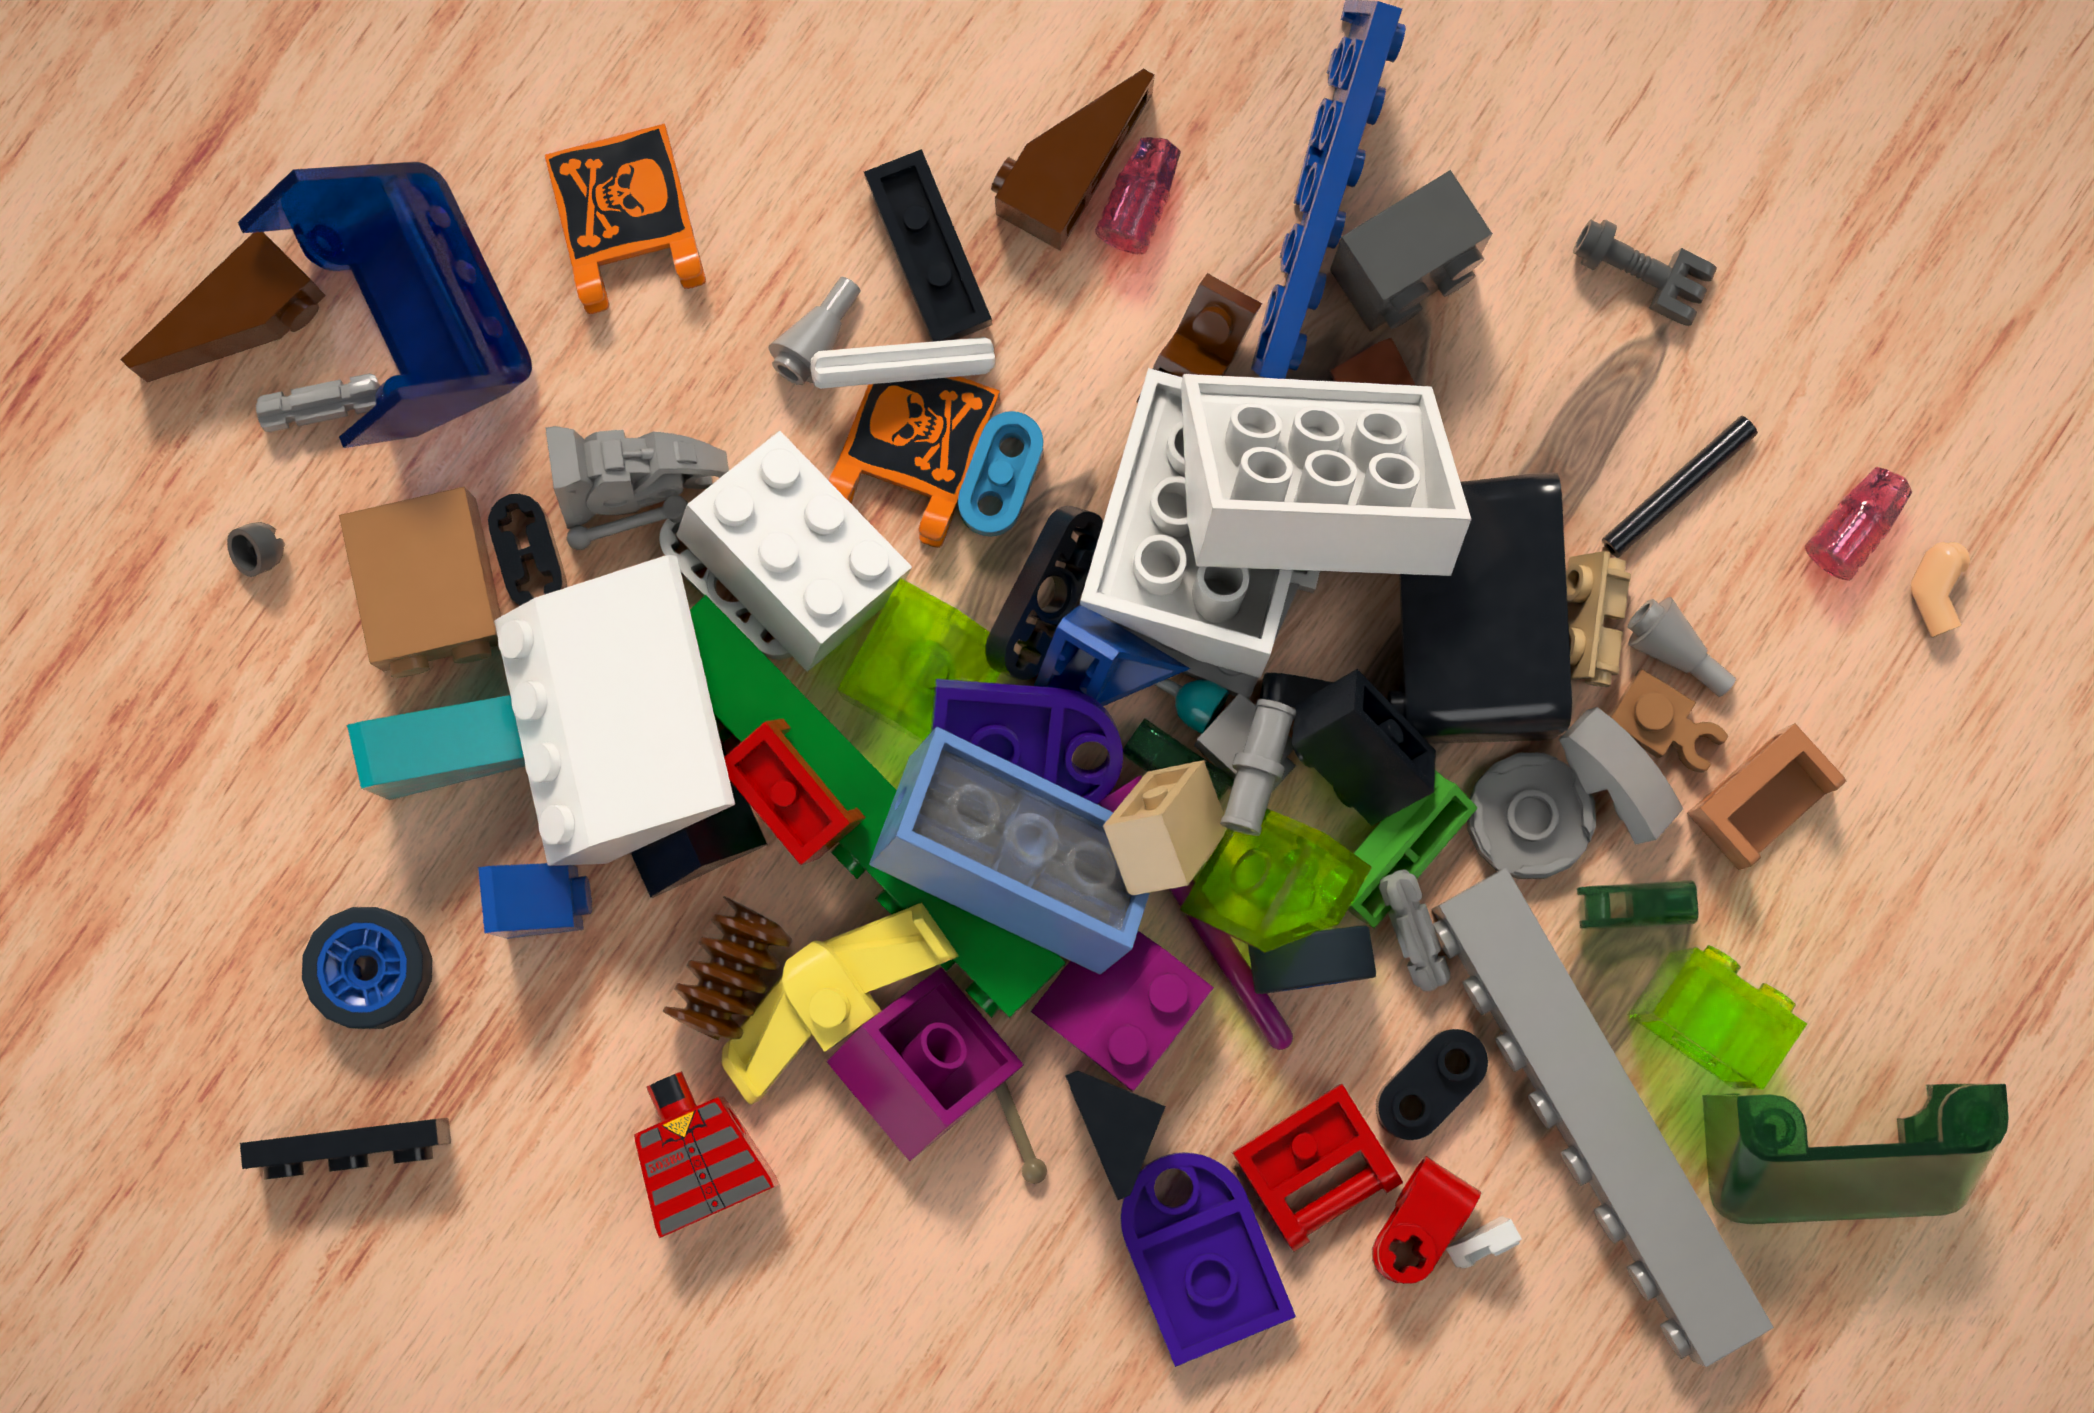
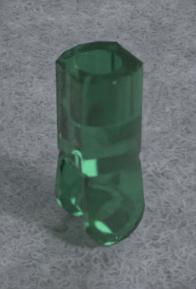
[1123,718,1234,801]
[1577,880,1699,929]

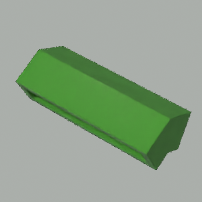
[1323,770,1478,928]

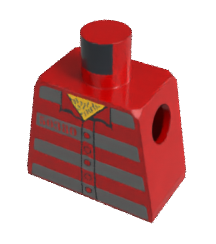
[634,1071,780,1238]

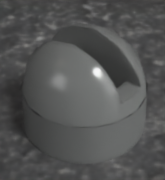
[227,522,285,577]

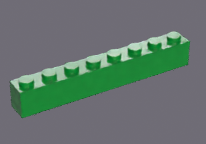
[690,595,1065,1019]

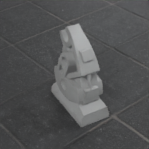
[545,426,729,529]

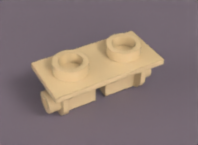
[1566,551,1631,687]

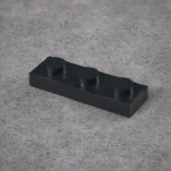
[864,149,992,342]
[240,1118,451,1180]

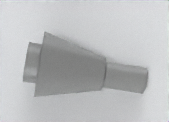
[768,277,861,385]
[1628,597,1736,697]

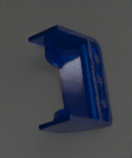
[238,162,532,448]

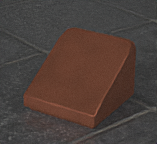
[1330,337,1416,386]

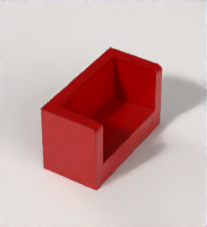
[724,718,866,865]

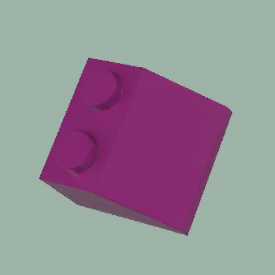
[1030,931,1214,1092]
[826,967,1024,1161]

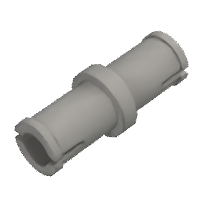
[1220,699,1297,836]

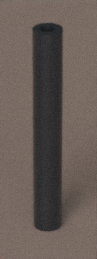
[1602,416,1758,558]

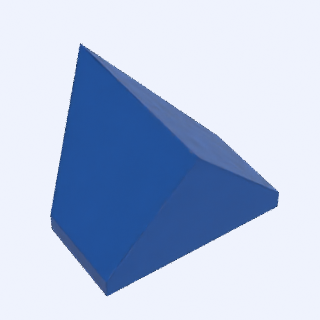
[1034,605,1191,706]

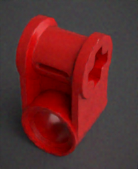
[1372,1156,1481,1284]

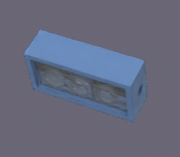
[869,727,1150,974]

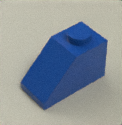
[478,863,592,939]

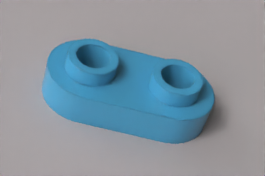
[958,411,1043,537]

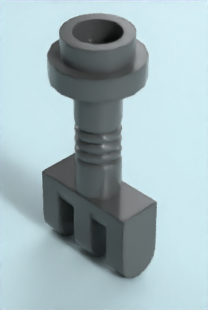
[1573,220,1717,326]

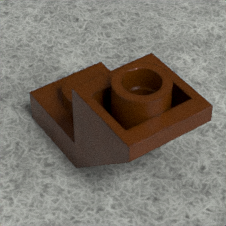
[1136,273,1262,403]

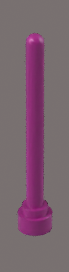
[1098,775,1293,1050]

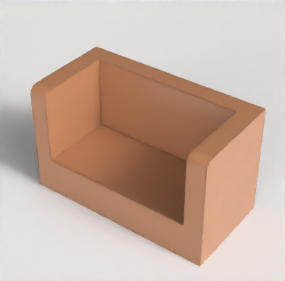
[1687,723,1847,870]

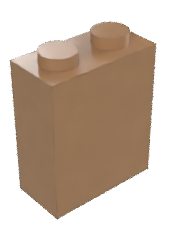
[339,487,501,678]

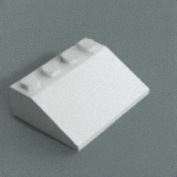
[1080,368,1293,678]
[1181,374,1471,576]
[494,555,735,866]

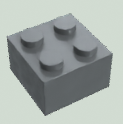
[1330,170,1493,332]

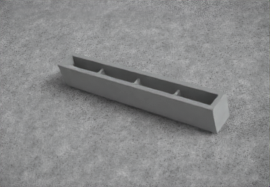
[1431,868,1774,1367]

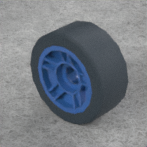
[302,907,432,1029]
[1248,926,1376,994]

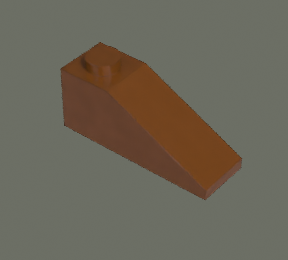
[991,68,1155,251]
[120,227,326,383]

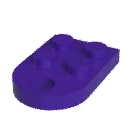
[931,679,1123,805]
[1120,1152,1296,1367]

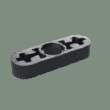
[985,506,1104,680]

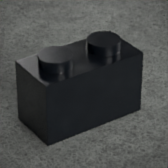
[1292,669,1436,826]

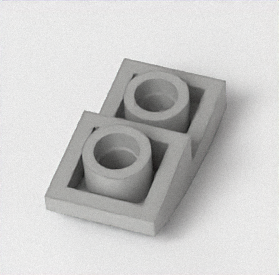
[1559,707,1683,845]

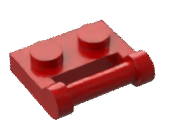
[1231,1084,1403,1253]

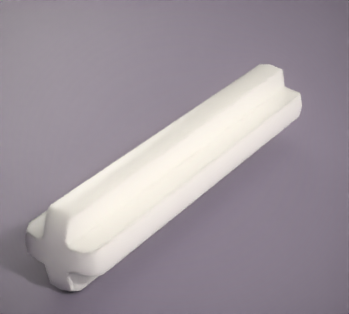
[810,337,995,389]

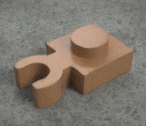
[1610,669,1729,773]

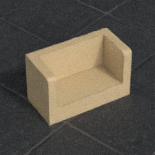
[1103,760,1229,895]

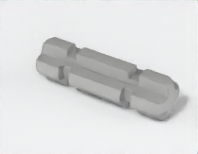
[256,373,383,432]
[1379,870,1450,991]

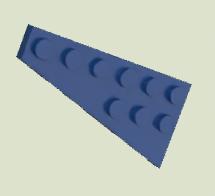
[1251,0,1406,379]

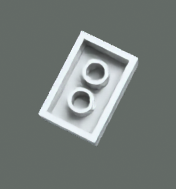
[676,431,912,672]

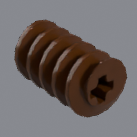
[663,896,792,1040]

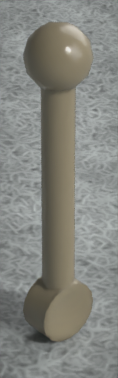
[995,1081,1047,1184]

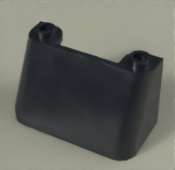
[1388,473,1572,744]

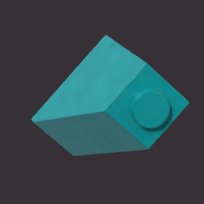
[347,695,525,800]

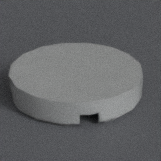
[1467,753,1596,879]

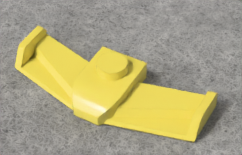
[721,903,959,1105]

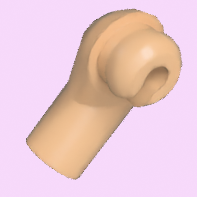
[1911,542,1970,637]

